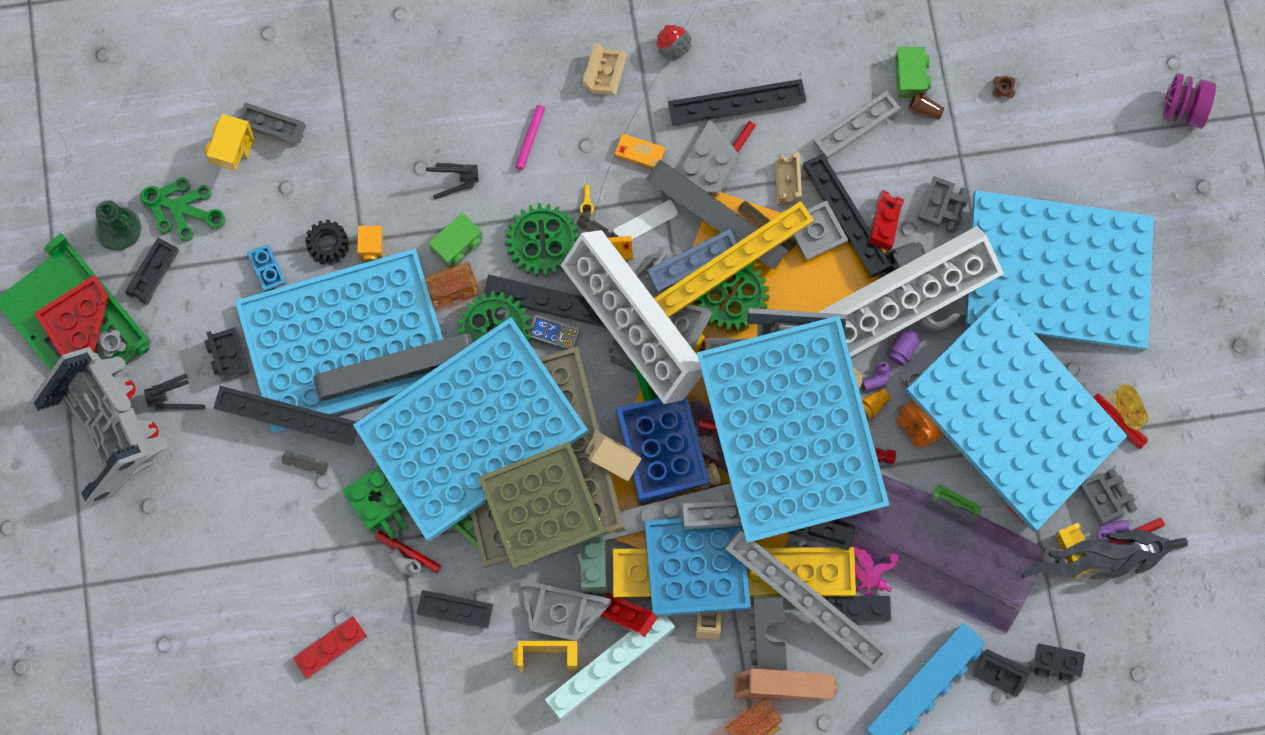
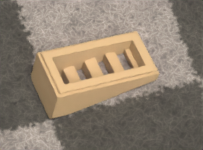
[696,612,722,640]

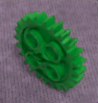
[505,203,580,278]
[694,263,770,332]
[456,291,533,342]

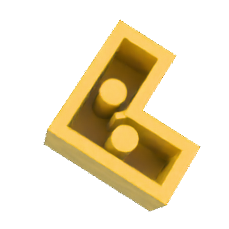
[205,114,255,171]

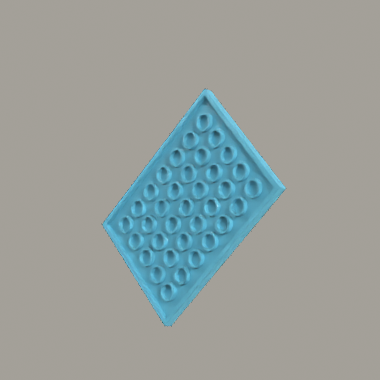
[965,190,1154,351]
[235,248,443,433]
[904,297,1127,532]
[697,315,889,543]
[353,317,589,542]

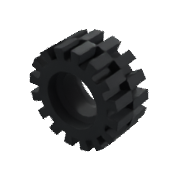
[305,220,349,265]

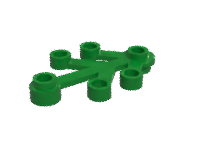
[140,177,226,242]

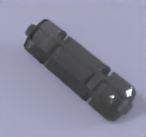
[577,214,619,238]
[282,450,329,476]

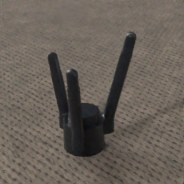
[426,163,479,199]
[144,374,205,411]

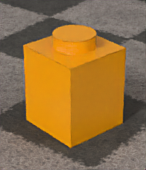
[357,226,383,262]

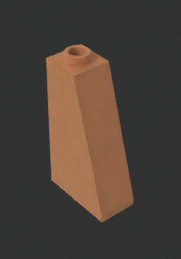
[734,668,837,702]

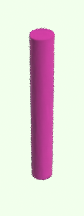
[515,105,545,170]

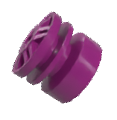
[1163,73,1216,129]

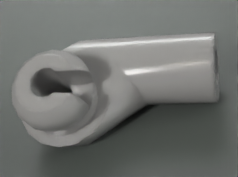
[388,548,421,575]

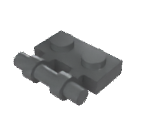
[917,176,969,233]
[1079,468,1138,526]

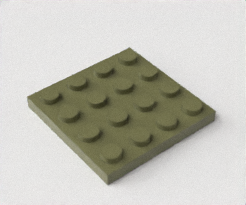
[478,441,605,569]

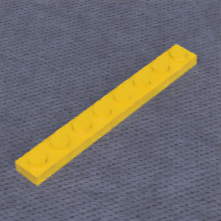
[654,201,814,318]

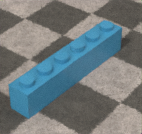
[864,622,985,735]

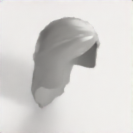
[916,294,967,333]

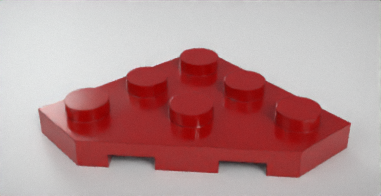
[34,275,109,356]

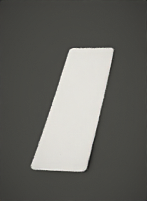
[613,200,679,239]

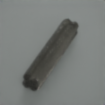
[738,201,796,252]

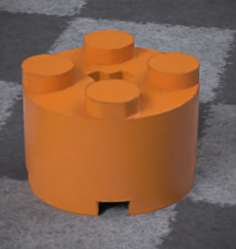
[896,400,944,448]

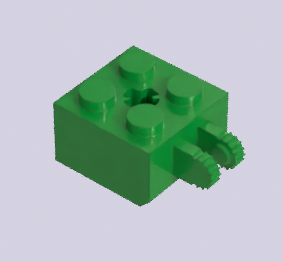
[342,466,408,540]

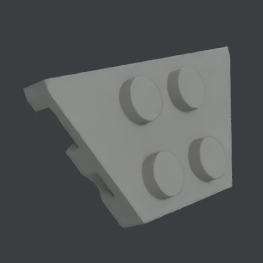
[668,120,740,198]
[520,580,611,643]

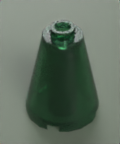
[94,200,142,251]

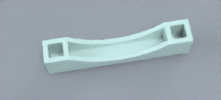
[545,616,675,722]

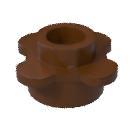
[993,76,1015,99]

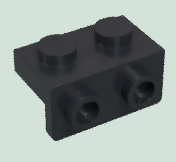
[204,327,250,381]
[1028,643,1085,683]

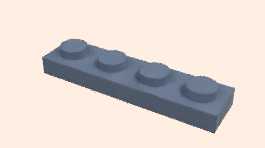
[646,229,737,292]

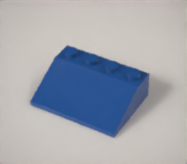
[615,396,710,505]

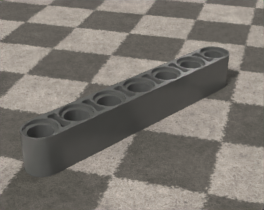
[646,159,789,270]
[313,333,473,401]

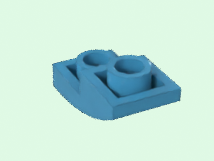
[247,244,286,292]

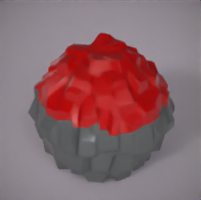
[656,25,692,61]

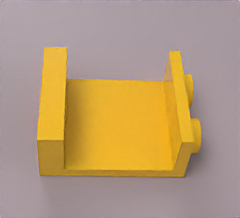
[513,641,578,672]

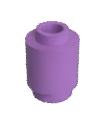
[888,330,920,366]

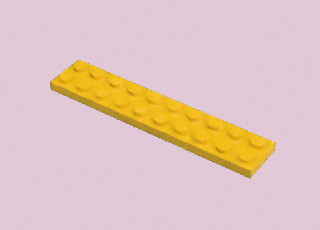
[613,547,856,598]

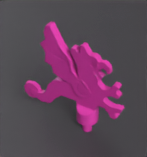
[854,547,899,596]

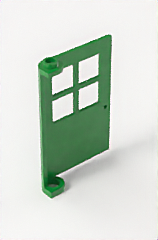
[0,233,151,370]

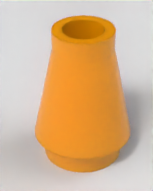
[862,388,891,420]

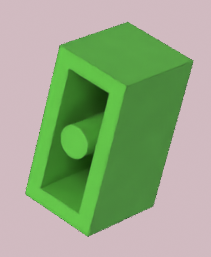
[895,47,931,98]
[429,212,483,269]

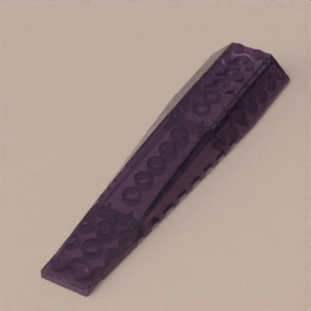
[690,398,1046,634]

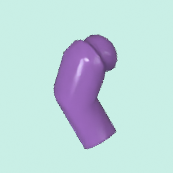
[862,362,891,392]
[1096,520,1130,542]

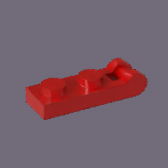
[868,190,904,251]

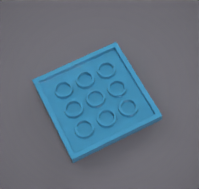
[644,518,751,617]

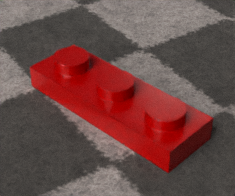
[600,592,658,637]
[292,616,367,679]

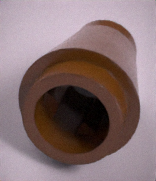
[909,93,944,120]

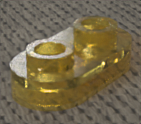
[1113,384,1149,430]

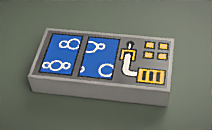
[529,315,580,350]

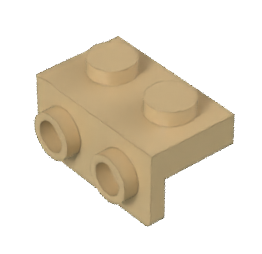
[583,43,628,95]

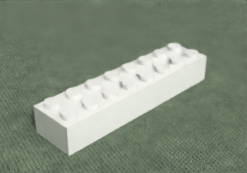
[818,226,1004,357]
[561,230,702,404]

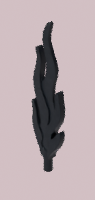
[1022,529,1188,580]

